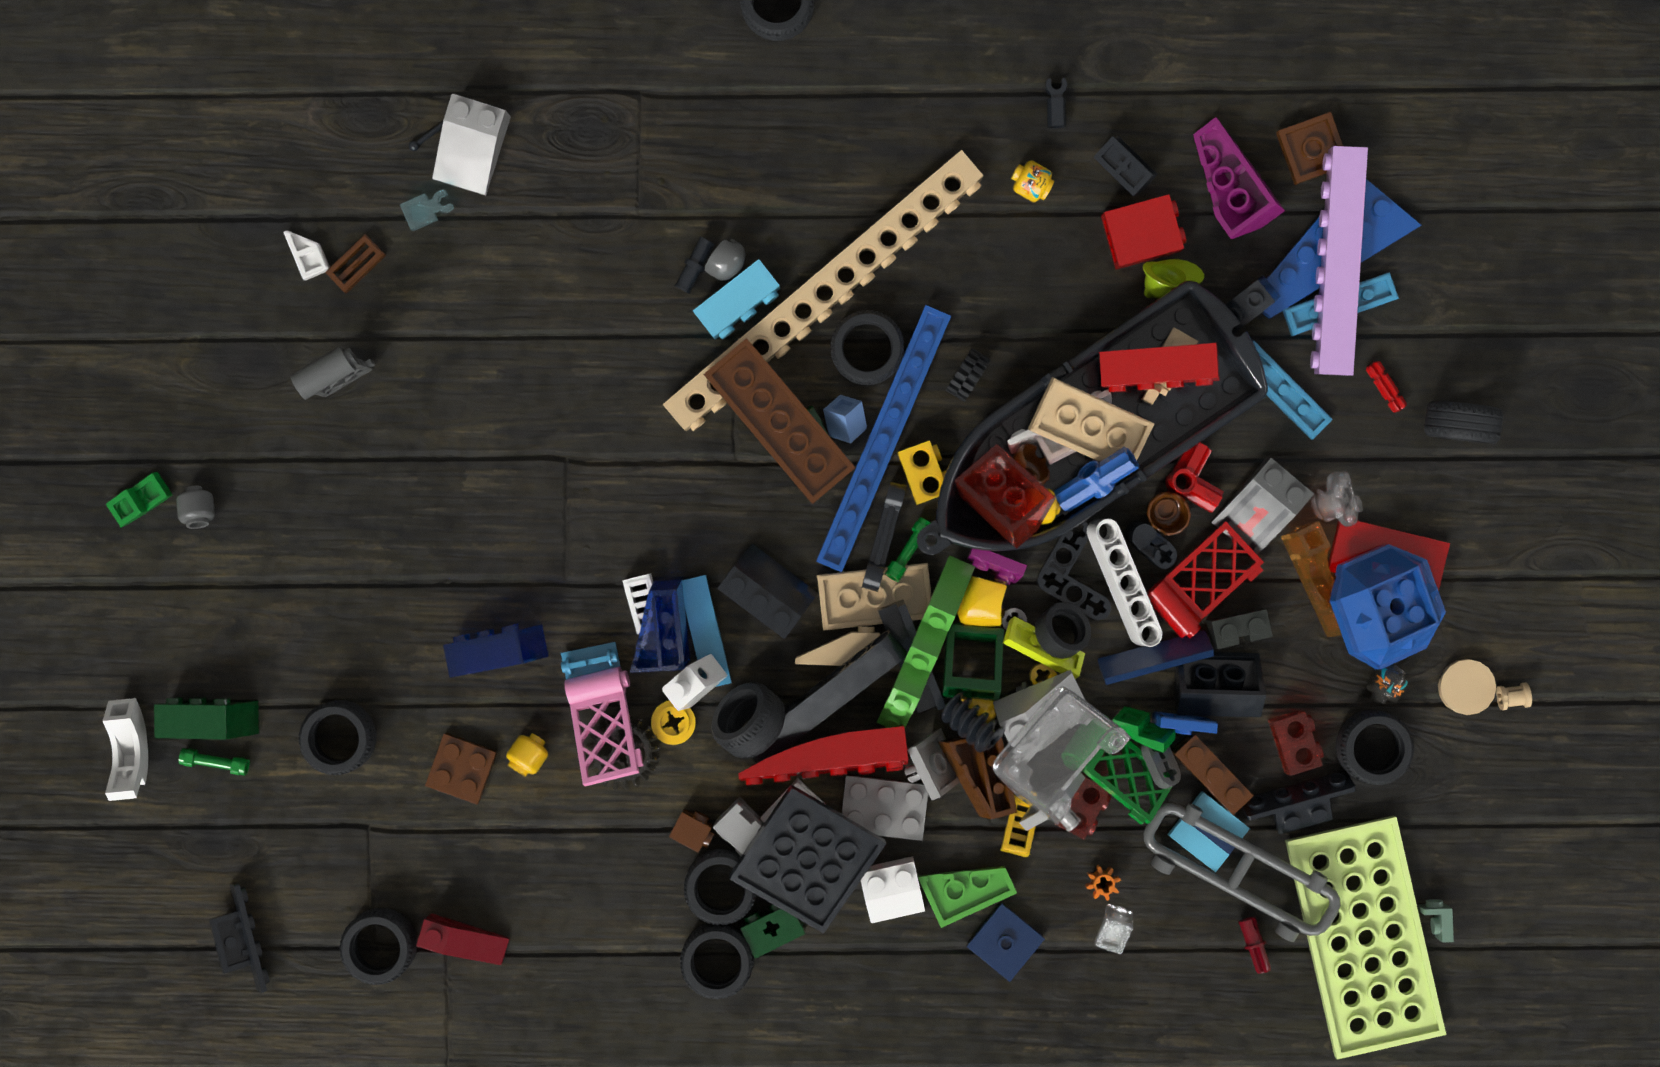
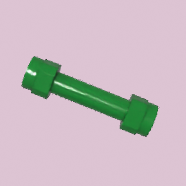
[885,517,930,582]
[179,748,250,776]

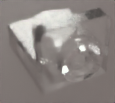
[1095,904,1133,954]

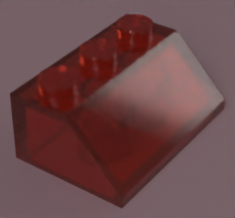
[955,444,1055,549]

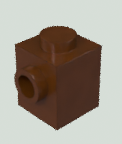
[669,809,715,852]

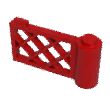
[1146,521,1264,638]

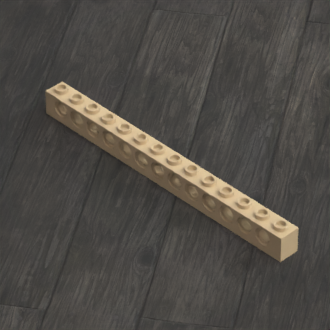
[663,150,983,431]

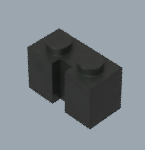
[1206,608,1273,649]

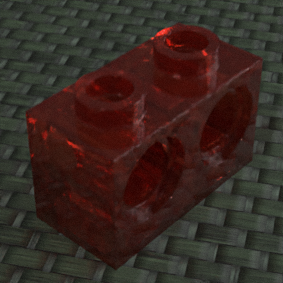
[1268,710,1324,776]
[1052,775,1111,840]

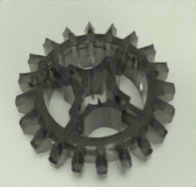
[585,715,661,790]

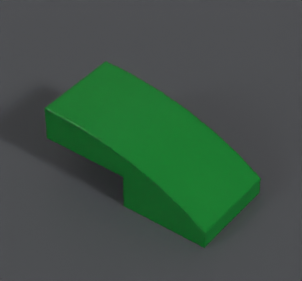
[106,472,172,527]
[1113,706,1176,753]

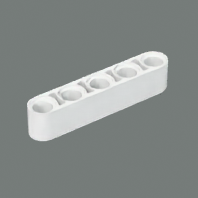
[1087,519,1162,647]

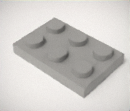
[842,775,928,841]

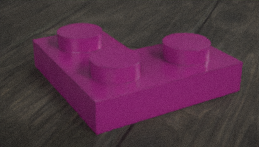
[967,548,1027,585]

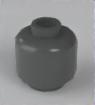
[176,486,215,529]

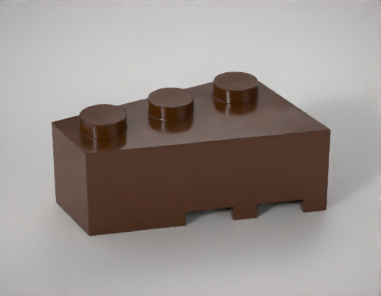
[937,729,1018,819]

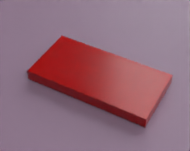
[1326,517,1450,591]

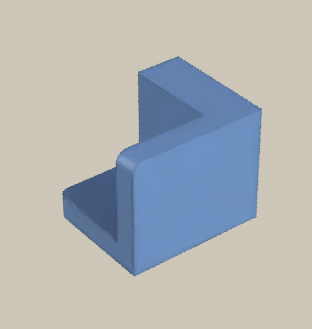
[823,395,867,443]

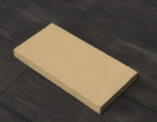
[1028,377,1154,475]
[817,563,931,630]

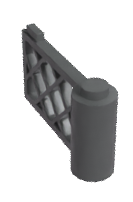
[290,346,376,400]

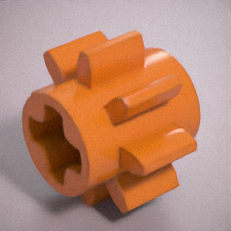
[1085,865,1121,901]

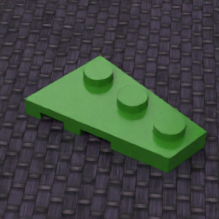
[917,866,1017,928]

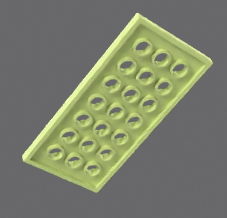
[1285,815,1446,1059]

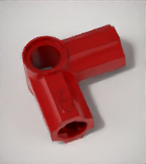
[1165,443,1224,513]

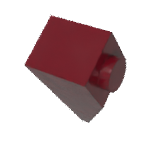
[416,913,510,965]

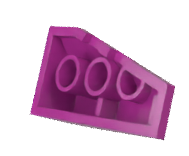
[1193,117,1285,239]

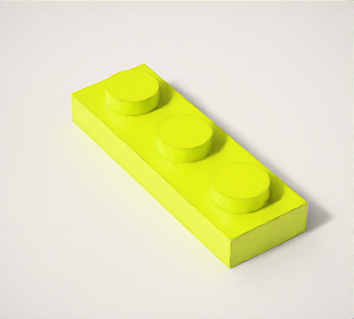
[1003,616,1085,679]

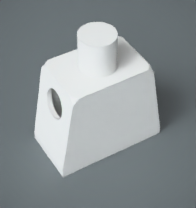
[662,654,728,711]

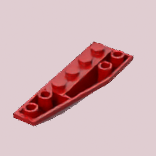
[738,726,908,785]

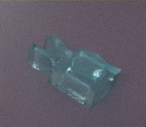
[400,190,454,231]

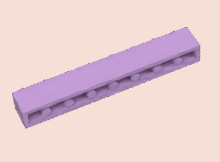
[1310,146,1368,376]

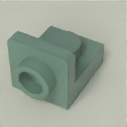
[1418,899,1454,942]

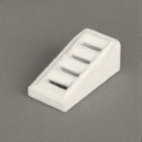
[622,573,664,634]

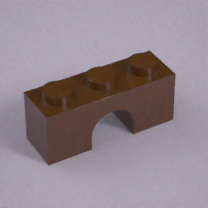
[1171,733,1253,815]

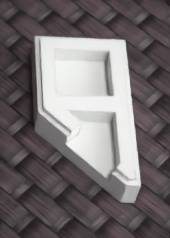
[283,231,330,281]

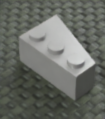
[713,797,764,857]

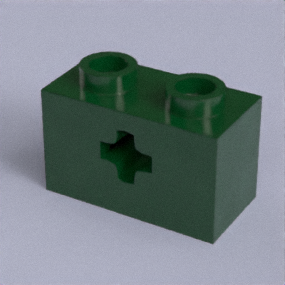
[740,904,806,959]

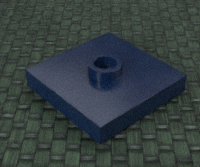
[966,902,1045,982]

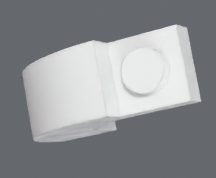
[103,698,148,801]

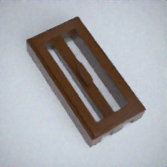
[325,234,386,293]

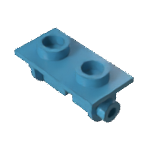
[561,642,621,679]

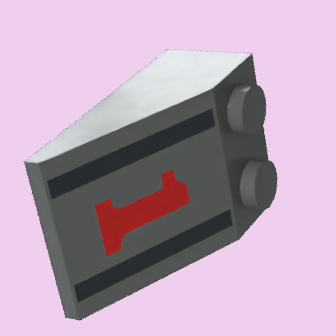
[1211,458,1314,555]

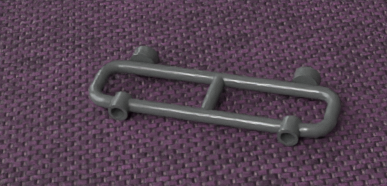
[1143,803,1341,942]

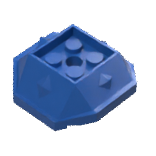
[1330,544,1446,669]

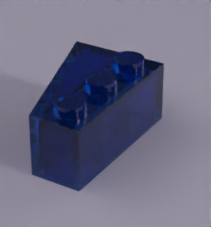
[630,579,690,673]
[443,624,549,678]

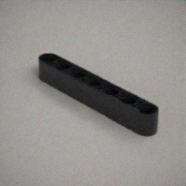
[751,630,908,764]

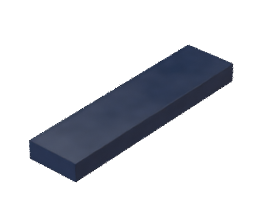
[1098,630,1214,685]

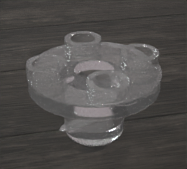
[1311,471,1363,527]

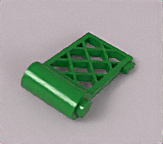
[1062,710,1173,825]

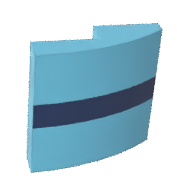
[1167,791,1250,872]

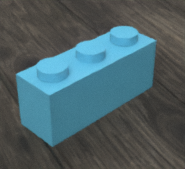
[693,259,780,339]

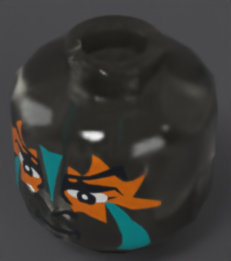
[1366,664,1409,706]

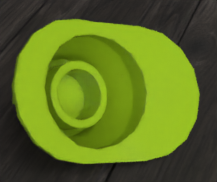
[1143,259,1204,298]

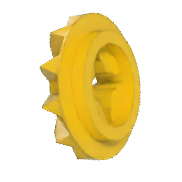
[651,701,696,745]

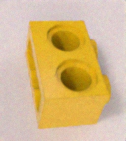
[898,440,946,505]

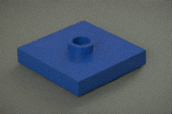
[1152,712,1218,735]

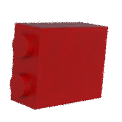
[1101,194,1186,270]

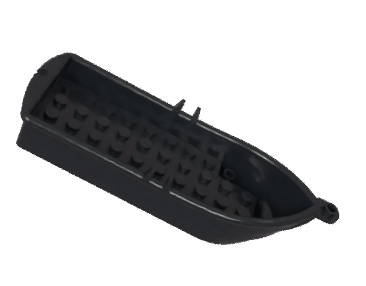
[917,281,1268,555]

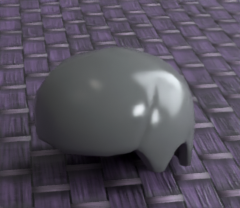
[705,239,745,281]

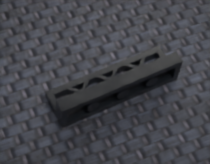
[877,599,945,713]

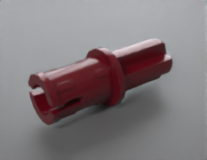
[1238,916,1271,974]

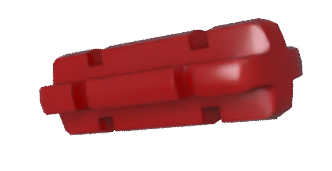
[1366,361,1407,412]

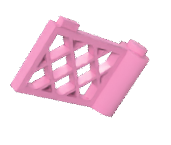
[565,666,644,786]

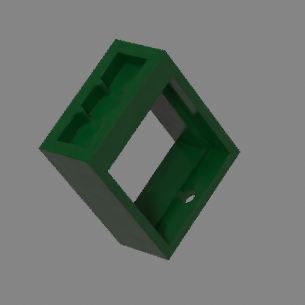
[942,622,1004,701]

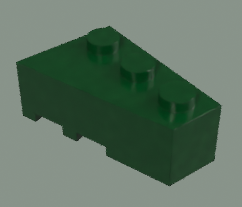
[154,697,259,740]

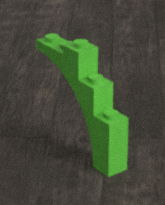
[877,555,975,728]

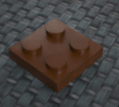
[1276,112,1343,185]
[425,733,498,805]

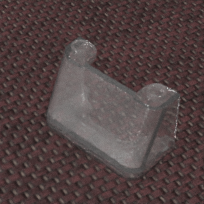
[993,687,1131,825]

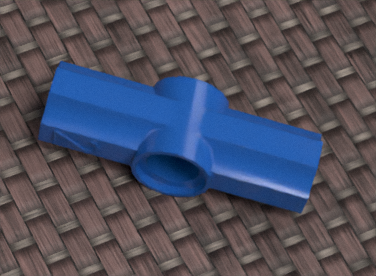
[1054,447,1139,512]

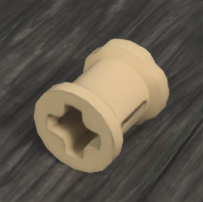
[1496,682,1532,710]

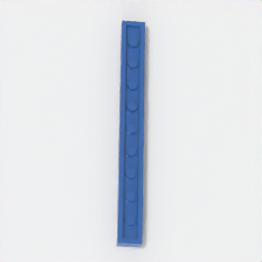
[816,305,951,572]

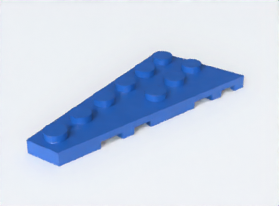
[1262,179,1421,319]

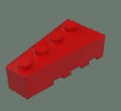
[1099,343,1220,392]

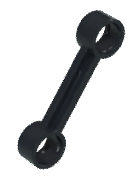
[862,481,907,592]

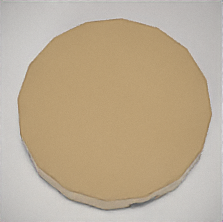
[1438,659,1496,715]

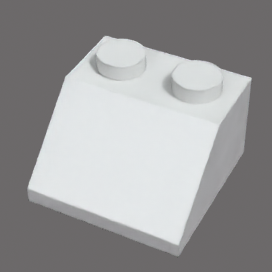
[861,856,925,923]

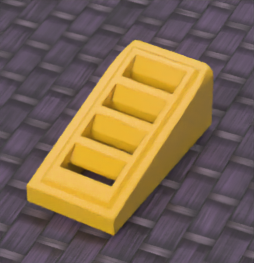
[1000,795,1036,857]

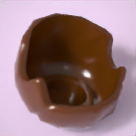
[1010,443,1050,488]
[1146,491,1191,536]

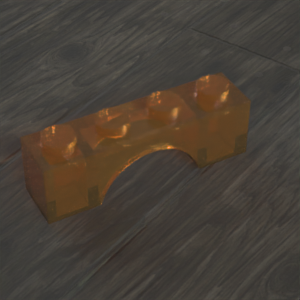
[1281,521,1342,637]

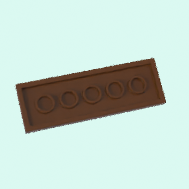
[703,338,855,504]

